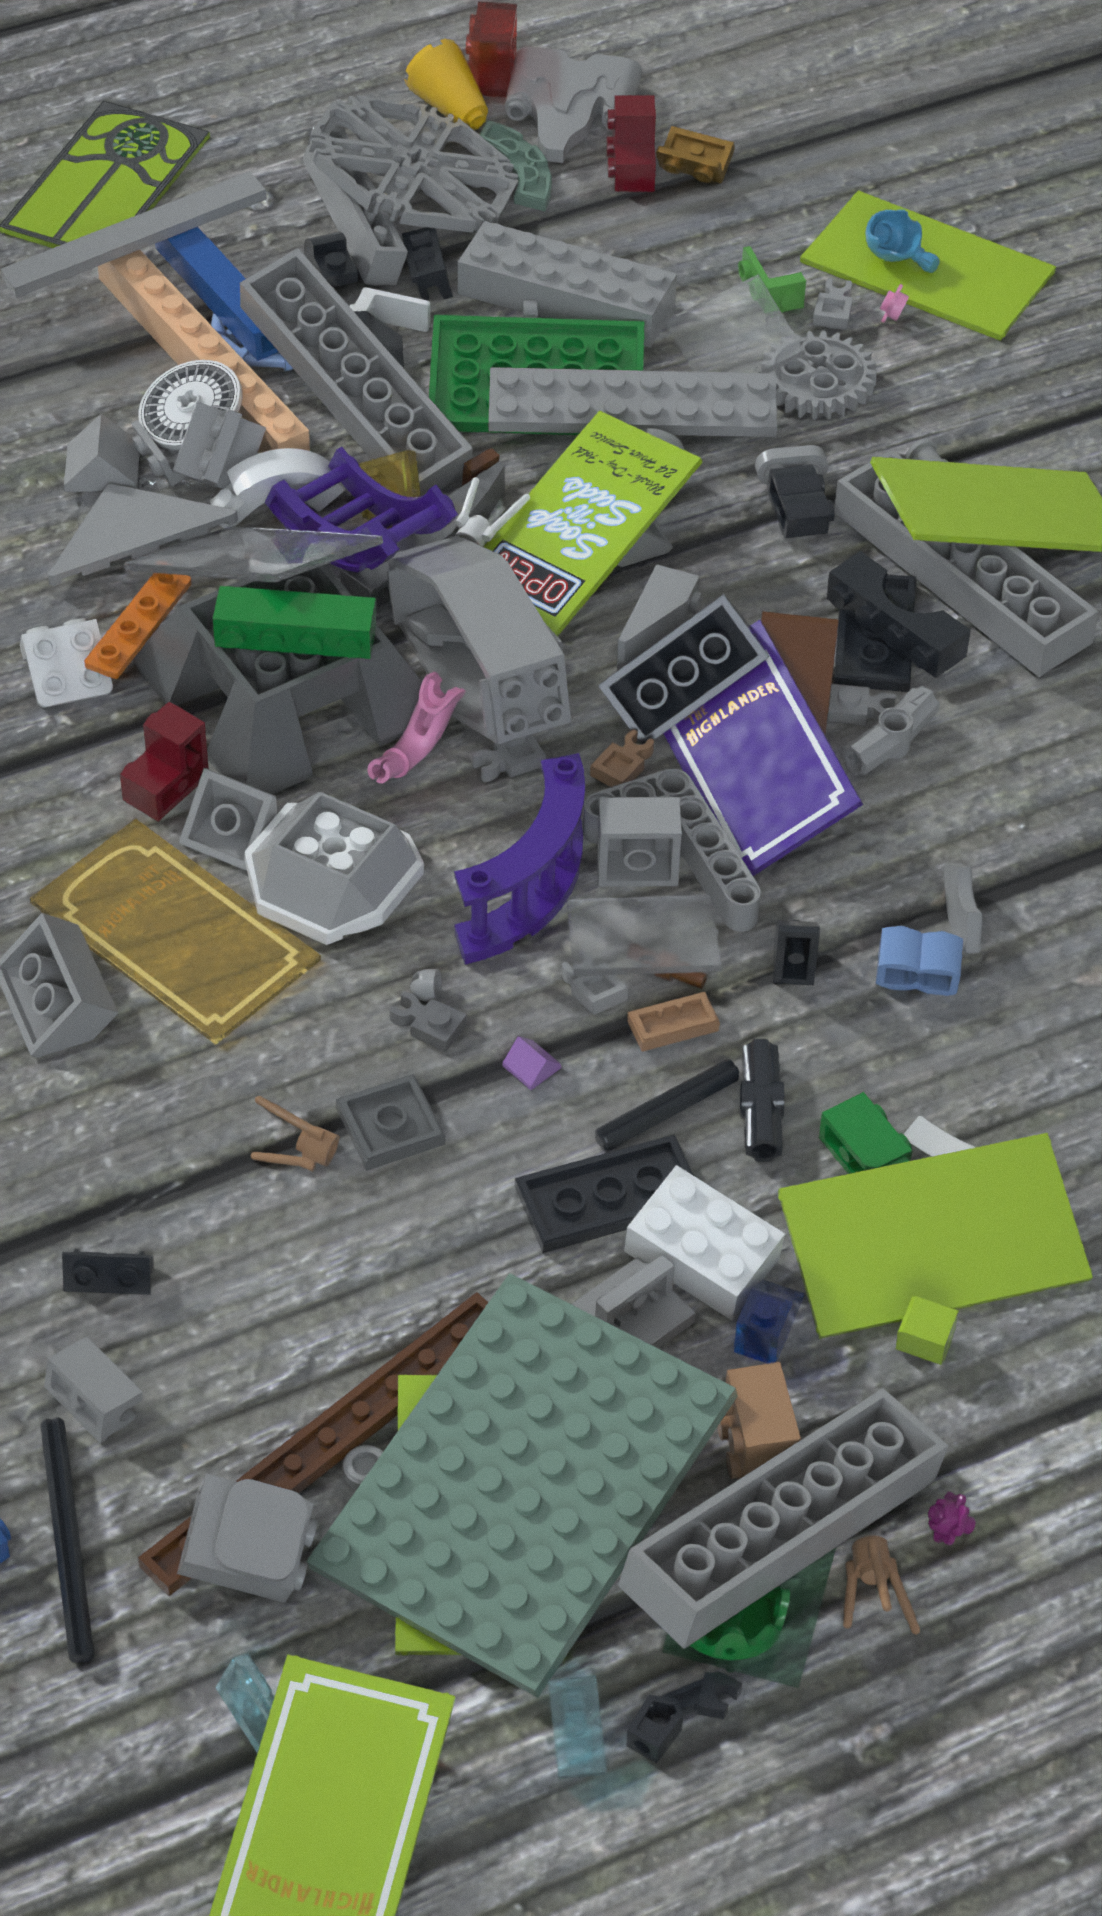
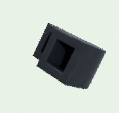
[304,231,358,287]

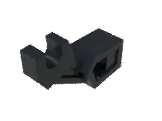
[626,1672,742,1763]

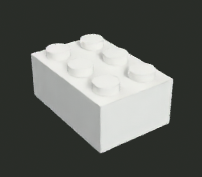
[624,1165,785,1320]

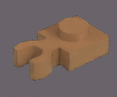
[590,729,654,787]

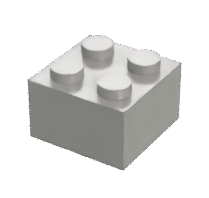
[597,797,682,887]

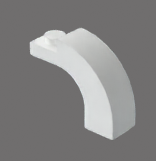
[210,448,346,531]

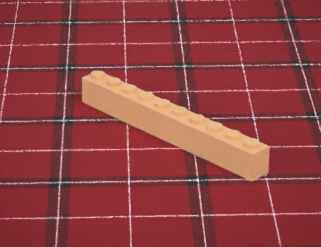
[98,250,310,453]

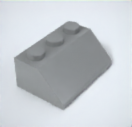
[0,913,118,1058]

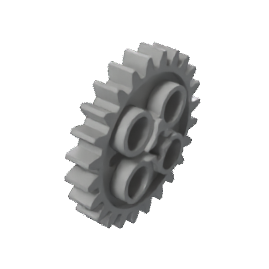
[762,331,877,420]

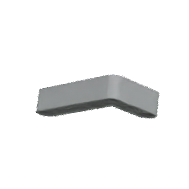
[583,768,761,932]

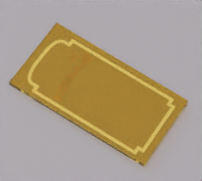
[30,819,321,1045]

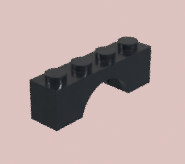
[826,551,971,678]

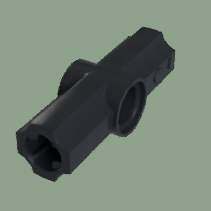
[740,1039,785,1162]

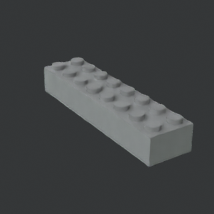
[240,248,473,497]
[834,449,1099,677]
[618,1388,949,1649]

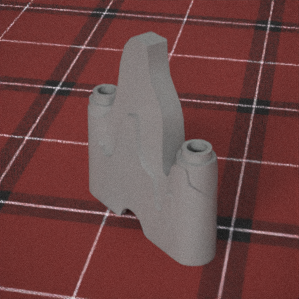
[504,47,643,163]

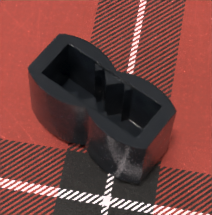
[767,464,835,539]

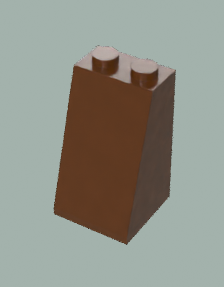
[761,611,839,735]

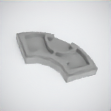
[944,863,982,953]

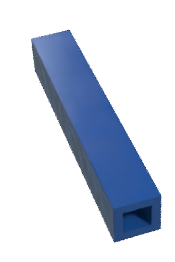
[155,227,279,361]

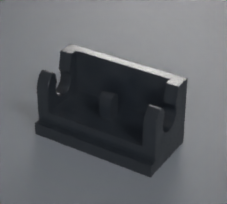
[402,227,453,301]

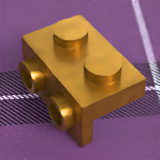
[656,126,735,183]

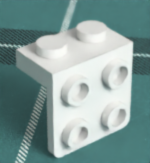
[20,618,113,708]

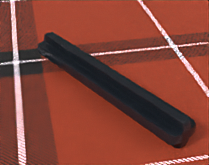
[595,1059,740,1151]

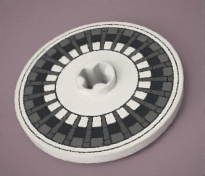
[138,360,242,450]

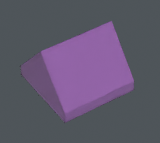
[503,1036,561,1090]

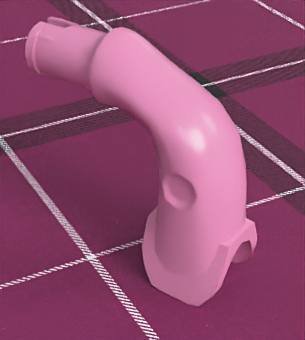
[367,672,466,784]

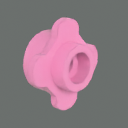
[880,284,909,323]

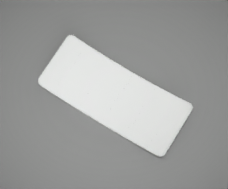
[904,1116,975,1156]

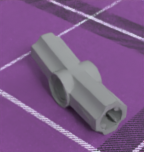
[841,685,940,776]

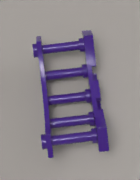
[265,447,458,572]
[454,753,585,965]

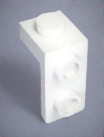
[349,287,431,332]

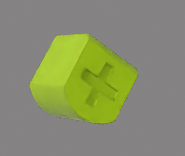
[895,1296,959,1365]

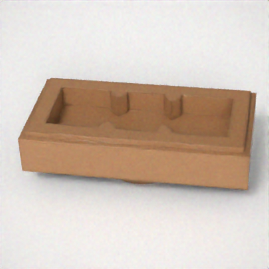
[627,992,720,1052]

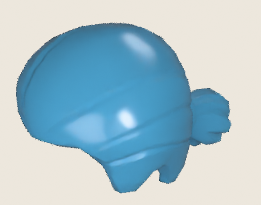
[865,210,940,273]

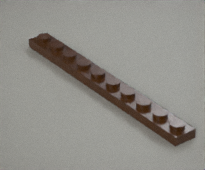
[138,1292,489,1597]

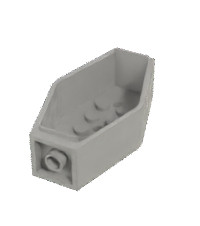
[387,535,571,744]

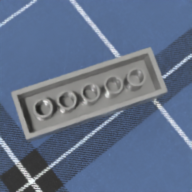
[458,221,677,348]

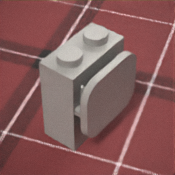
[177,1474,317,1603]

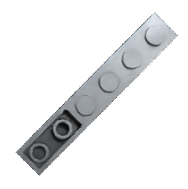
[340,461,505,615]

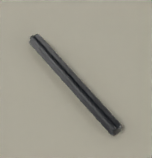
[40,1417,95,1664]

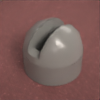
[410,969,442,1002]

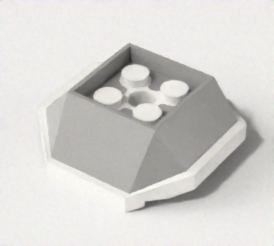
[245,791,424,945]

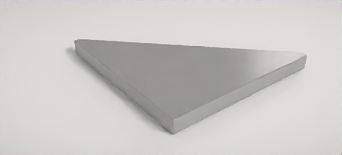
[47,483,238,586]

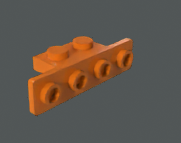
[84,566,192,679]

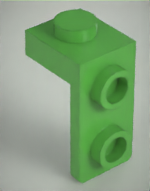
[738,246,806,316]

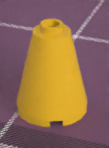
[404,39,488,130]

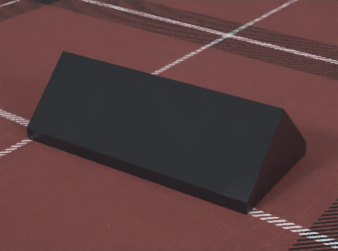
[598,593,769,745]

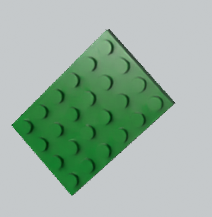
[429,315,644,435]

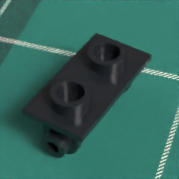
[62,1248,154,1295]

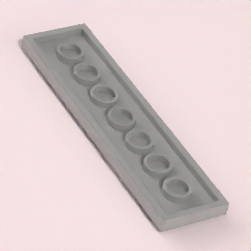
[489,368,777,437]

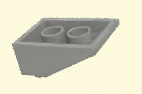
[617,564,703,670]

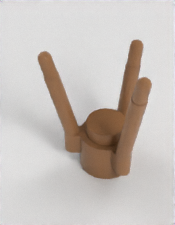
[251,1096,340,1172]
[843,1536,920,1635]

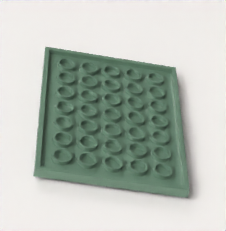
[306,1273,738,1698]

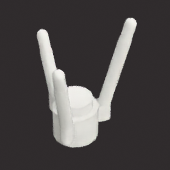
[455,477,530,547]

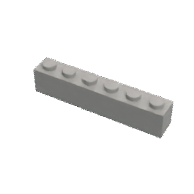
[303,126,408,286]

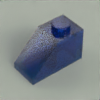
[734,1280,804,1364]

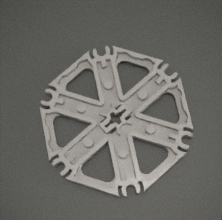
[307,95,519,233]

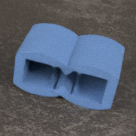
[876,926,963,996]

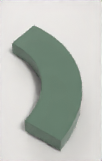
[479,120,552,211]

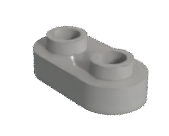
[755,445,828,485]

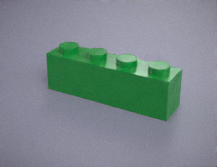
[213,586,376,659]

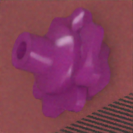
[927,1491,976,1545]

